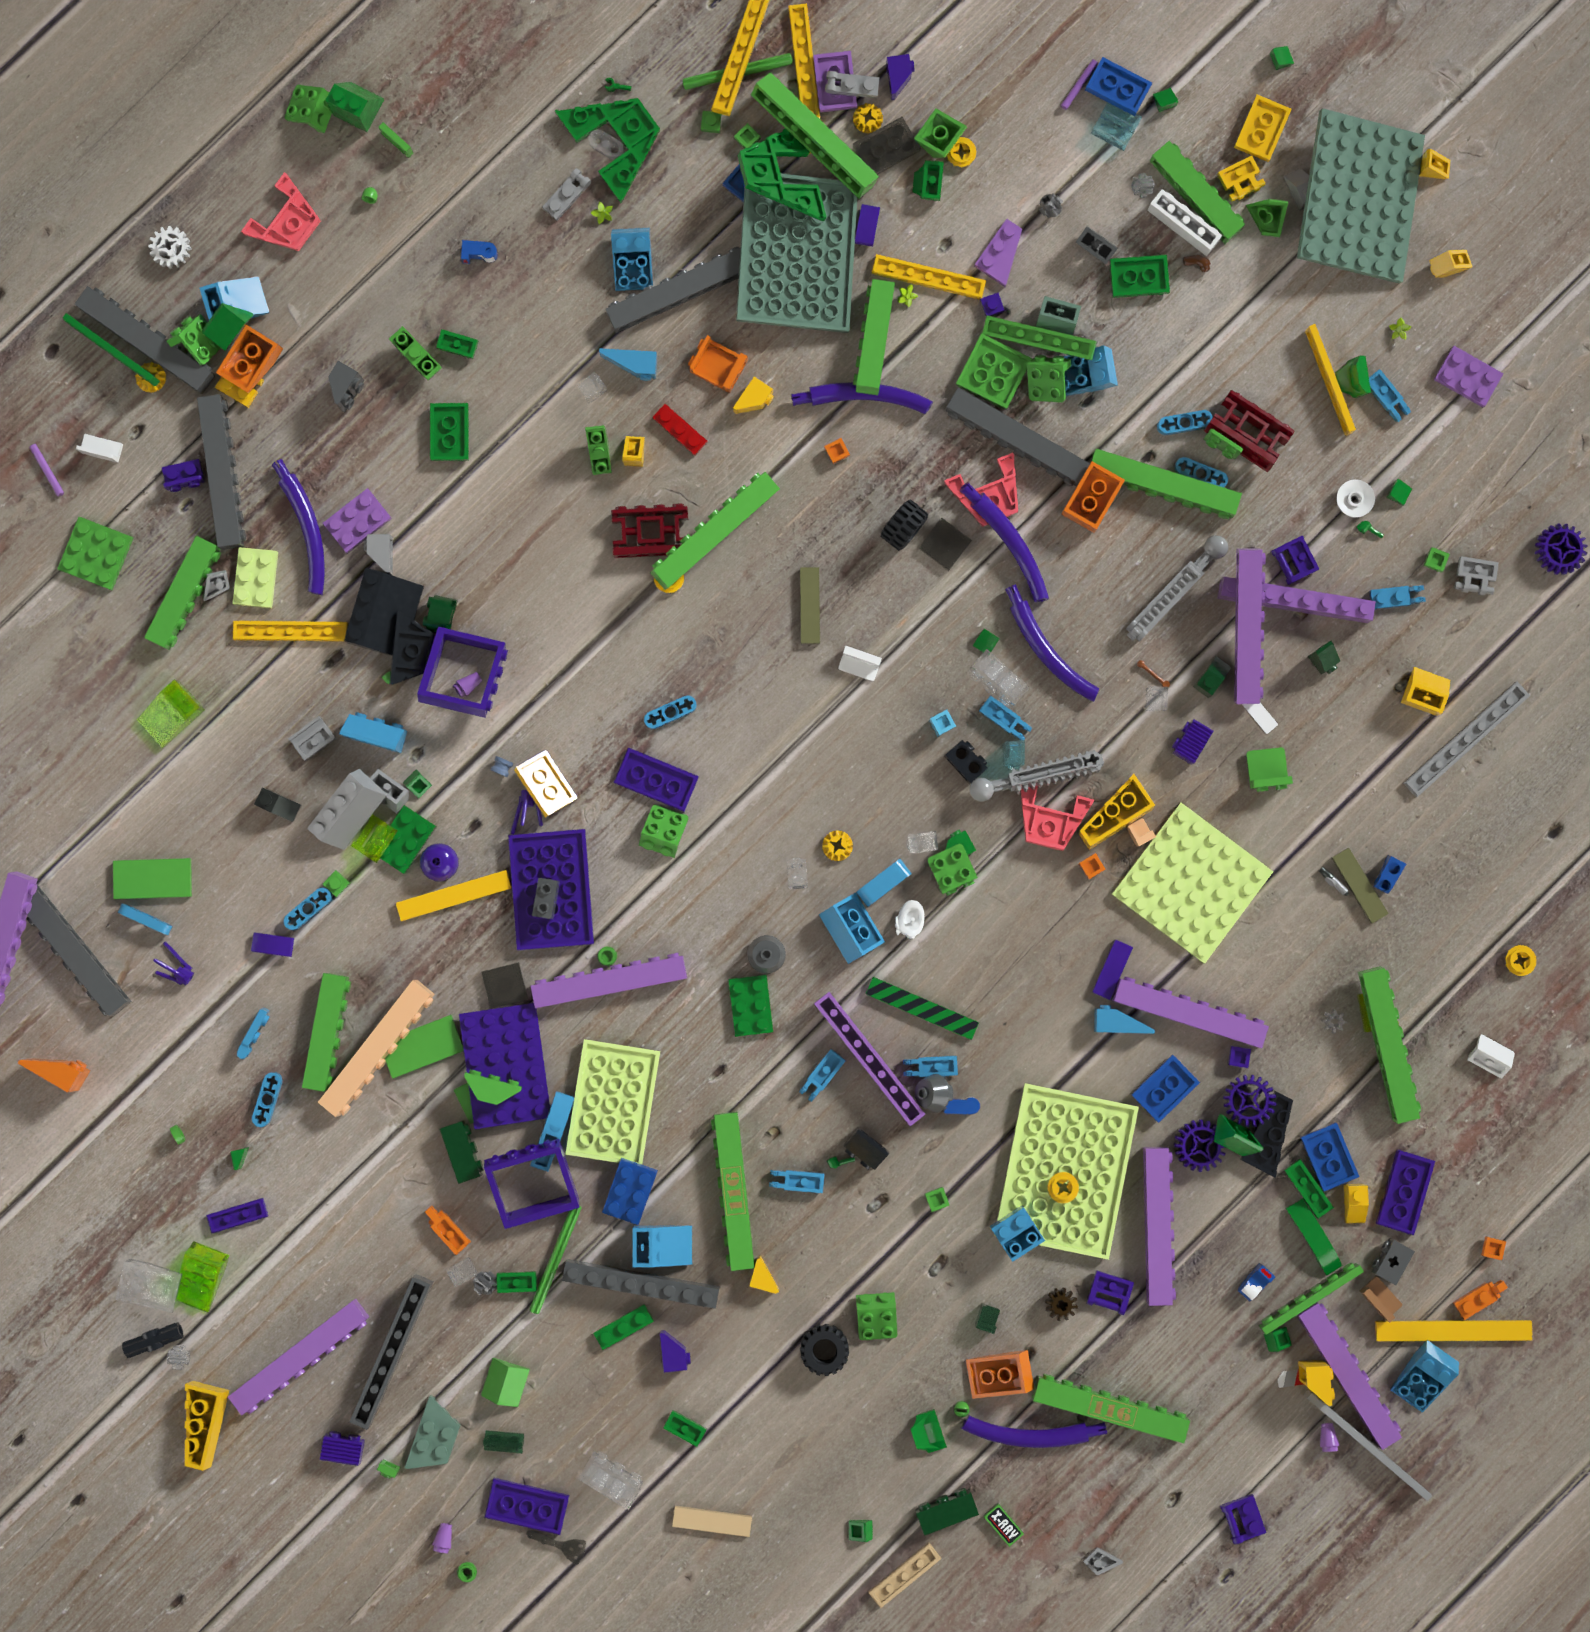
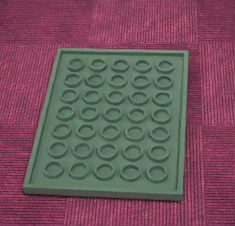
[1297,108,1425,284]
[736,173,857,333]

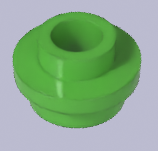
[457,1562,477,1582]

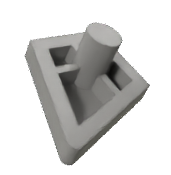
[203,570,230,601]
[1083,1547,1123,1576]

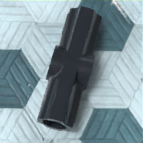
[122,1322,184,1358]

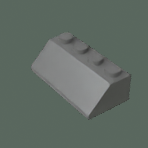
[307,769,388,850]

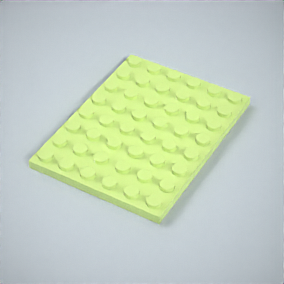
[994,1083,1139,1260]

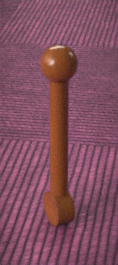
[1137,660,1170,688]

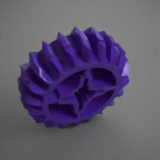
[1534,523,1588,575]
[1223,1075,1277,1127]
[1174,1119,1226,1172]

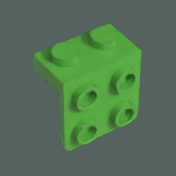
[285,85,332,133]
[166,314,221,365]
[1027,355,1071,402]
[1203,426,1243,460]
[1246,747,1293,792]
[638,805,688,858]
[928,844,978,896]
[856,1292,898,1340]

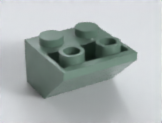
[1036,296,1081,335]

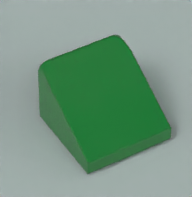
[1270,46,1294,70]
[1153,88,1178,112]
[1387,479,1412,506]
[973,629,1000,656]
[403,769,432,799]
[230,1147,249,1170]
[1264,1327,1292,1352]
[849,1520,873,1542]

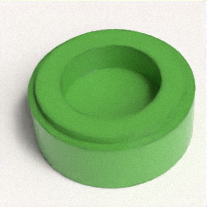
[598,947,617,966]
[170,1125,186,1145]

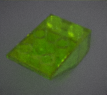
[137,679,205,748]
[172,1241,230,1313]

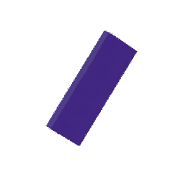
[1092,939,1133,1000]
[206,1198,268,1234]

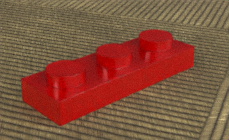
[652,404,708,456]

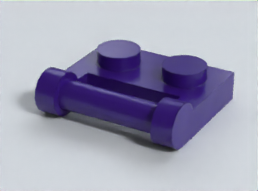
[1271,535,1319,585]
[1086,1270,1134,1315]
[1220,1494,1267,1544]

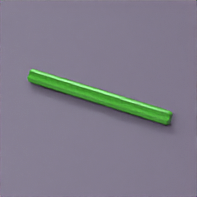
[682,53,793,90]
[529,1206,582,1314]

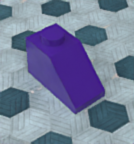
[886,54,915,100]
[660,1330,691,1373]

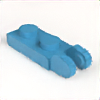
[1369,369,1411,422]
[1369,585,1426,609]
[979,695,1032,741]
[237,1008,270,1059]
[799,1049,846,1102]
[903,1056,958,1077]
[769,1170,824,1193]

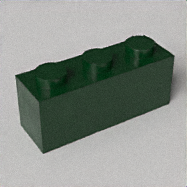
[440,1120,484,1184]
[915,1488,979,1536]

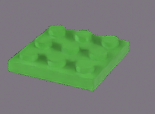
[956,333,1032,410]
[58,517,133,590]

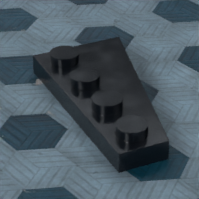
[1240,1091,1293,1178]

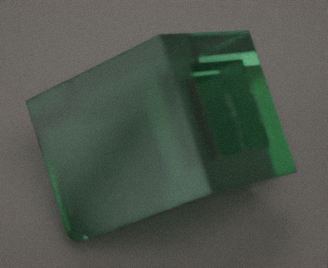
[975,1303,1000,1334]

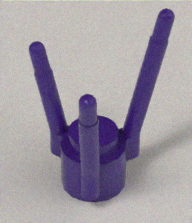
[511,790,543,835]
[153,942,194,986]

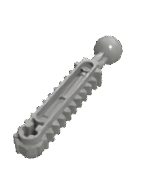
[1126,535,1228,642]
[970,750,1104,802]

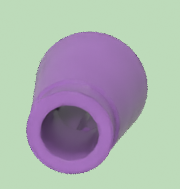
[453,672,482,698]
[1320,1423,1340,1452]
[432,1523,452,1553]

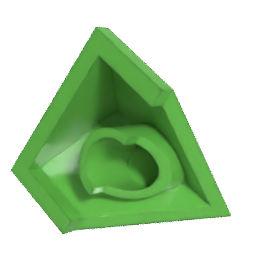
[1246,199,1288,237]

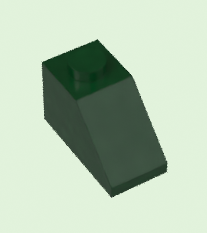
[1308,641,1340,675]
[1193,656,1231,698]

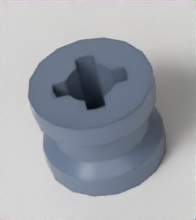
[490,756,513,777]

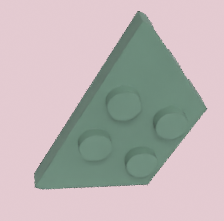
[405,1395,461,1469]

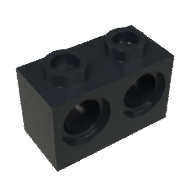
[944,740,988,785]

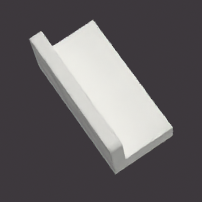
[76,434,123,463]
[838,646,882,681]
[1468,1034,1515,1079]

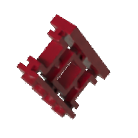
[1204,390,1295,472]
[611,503,689,558]

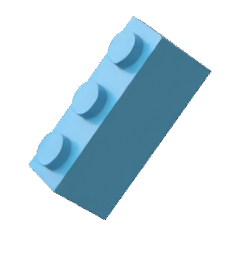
[339,712,408,753]
[819,893,885,964]

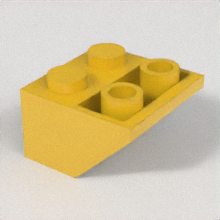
[1401,667,1450,716]
[1298,1360,1335,1406]

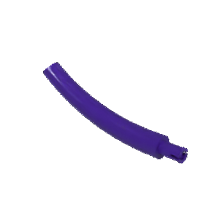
[791,382,933,414]
[272,459,325,596]
[960,482,1049,602]
[1005,584,1099,702]
[961,1415,1107,1448]

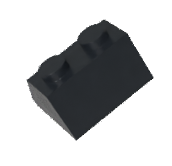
[844,1127,889,1170]

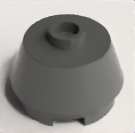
[747,935,786,974]
[915,1074,953,1113]

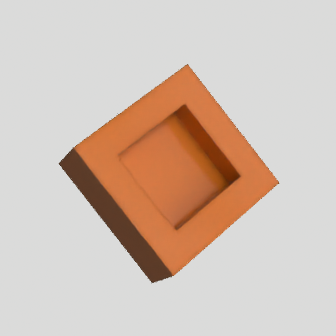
[824,438,850,464]
[1079,853,1106,880]
[1481,1236,1506,1260]

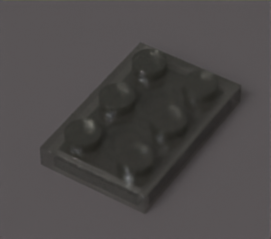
[853,117,921,175]

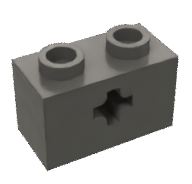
[1076,226,1118,264]
[532,878,560,919]
[1371,1238,1415,1285]

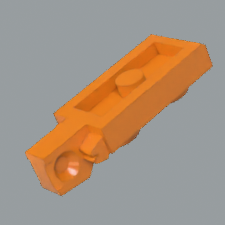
[425,1206,471,1255]
[1453,1280,1508,1320]

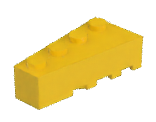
[1079,774,1155,850]
[185,1381,230,1471]

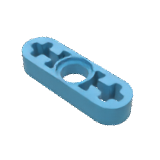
[1157,410,1213,435]
[1174,457,1228,488]
[644,696,697,729]
[284,888,332,930]
[118,903,173,935]
[252,1072,283,1127]

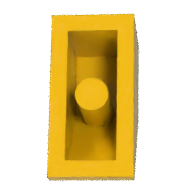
[1429,250,1473,278]
[733,377,774,414]
[1343,1184,1369,1223]

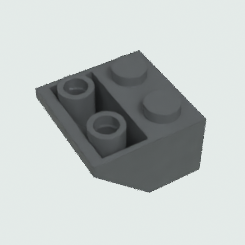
[328,361,364,413]

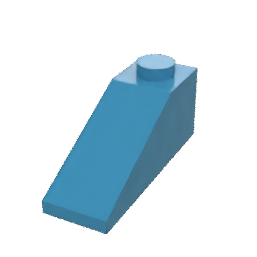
[599,348,657,381]
[1094,1005,1155,1034]

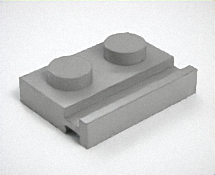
[288,716,337,761]

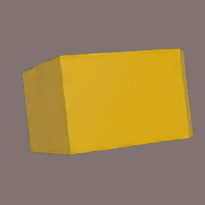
[1419,149,1450,179]
[622,436,645,467]
[749,1255,779,1294]

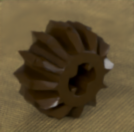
[1045,1287,1078,1321]

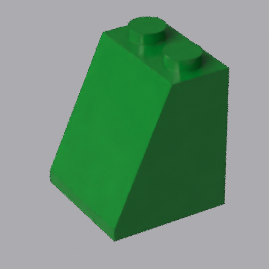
[325,82,384,132]

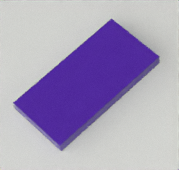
[614,747,699,812]
[1375,1149,1435,1235]
[484,1478,570,1535]

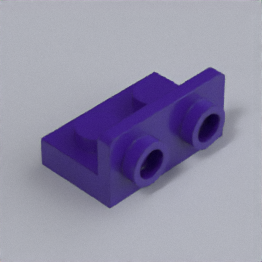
[162,459,205,492]

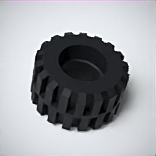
[880,499,928,551]
[800,1324,849,1376]

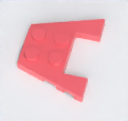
[241,172,321,251]
[944,453,1018,527]
[1021,785,1094,851]

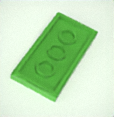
[113,858,192,899]
[385,1015,464,1079]

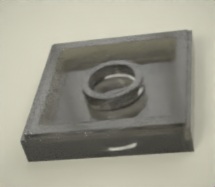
[918,518,972,571]
[481,962,529,1009]

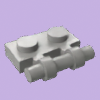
[1454,556,1499,596]

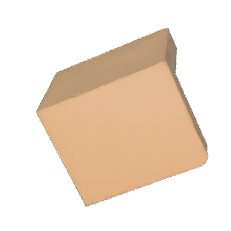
[1126,818,1156,847]

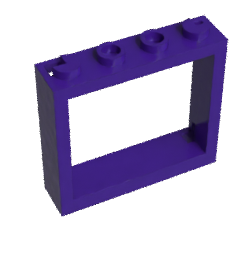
[417,627,508,718]
[484,1139,580,1229]

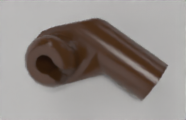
[1183,254,1211,272]

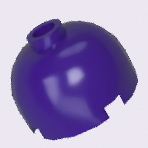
[420,843,459,882]

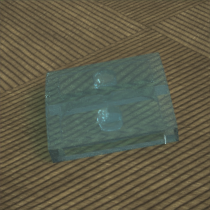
[1091,102,1142,151]

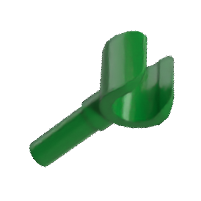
[604,78,632,92]
[1357,521,1384,538]
[827,1156,855,1169]

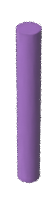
[1061,59,1098,110]
[29,444,64,497]

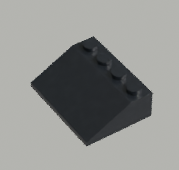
[344,568,424,656]

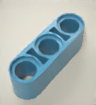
[856,859,912,907]

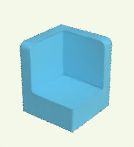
[929,710,956,737]

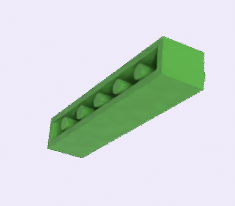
[1150,141,1245,244]
[853,279,895,395]
[144,536,221,650]
[302,973,351,1092]

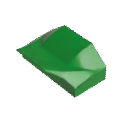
[912,160,944,201]
[1335,355,1371,398]
[910,1409,947,1453]

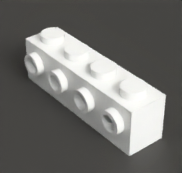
[1147,189,1222,256]

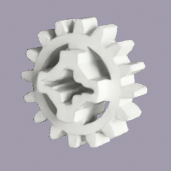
[148,226,192,269]

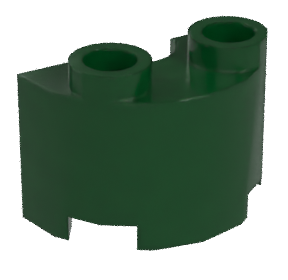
[423,595,458,634]

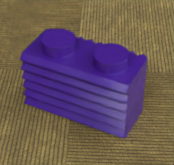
[1172,719,1214,765]
[320,1431,365,1466]

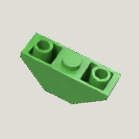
[389,326,442,380]
[585,425,612,475]
[464,1069,522,1105]

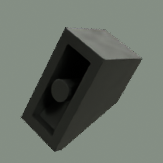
[254,787,301,822]

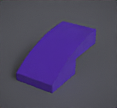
[855,204,880,247]
[251,932,294,957]

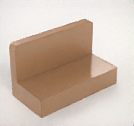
[1360,1276,1402,1323]

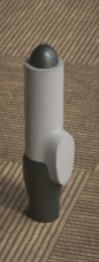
[1319,867,1349,896]

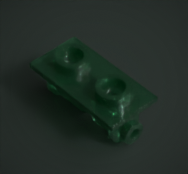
[483,1430,524,1454]

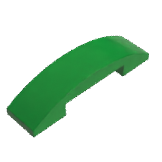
[1285,1199,1343,1276]

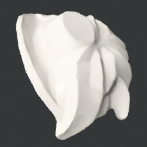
[895,900,924,939]

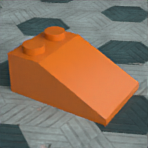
[216,325,283,393]
[1061,461,1125,533]
[18,1058,91,1093]
[966,1350,1034,1399]

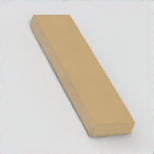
[672,1506,752,1537]
[868,1542,941,1608]

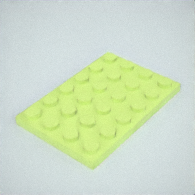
[565,1039,661,1165]

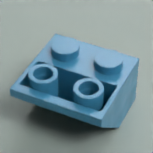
[990,1205,1045,1262]

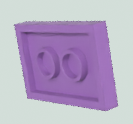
[813,51,857,112]
[1434,346,1503,407]
[323,488,392,554]

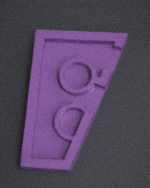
[974,219,1022,287]

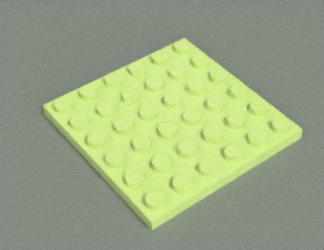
[1112,803,1273,964]

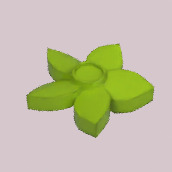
[591,201,613,224]
[897,284,918,308]
[1389,317,1411,340]

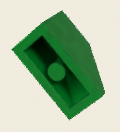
[945,829,976,855]

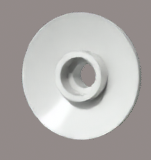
[1336,480,1375,518]

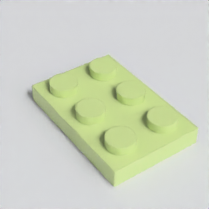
[233,547,278,608]

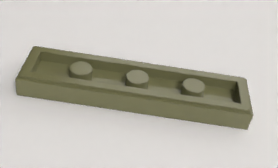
[800,567,820,644]
[1331,848,1389,924]

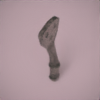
[526,1530,586,1565]

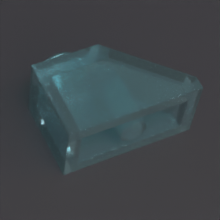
[1002,740,1025,771]

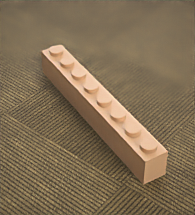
[318,980,435,1117]

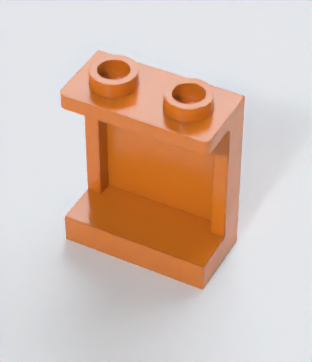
[688,335,748,393]

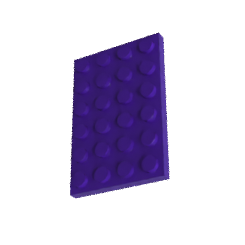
[508,829,594,950]
[459,1003,550,1129]

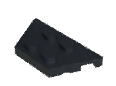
[389,611,434,685]

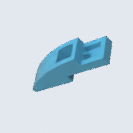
[530,1091,575,1172]

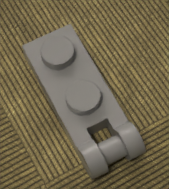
[825,71,880,98]
[542,168,591,221]

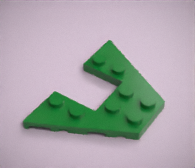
[555,98,660,204]
[737,128,827,221]

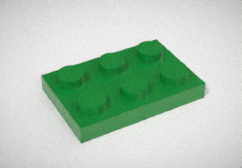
[1109,255,1170,298]
[430,403,469,461]
[372,805,437,874]
[728,975,773,1037]

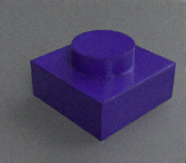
[980,293,1005,317]
[1228,1046,1251,1068]

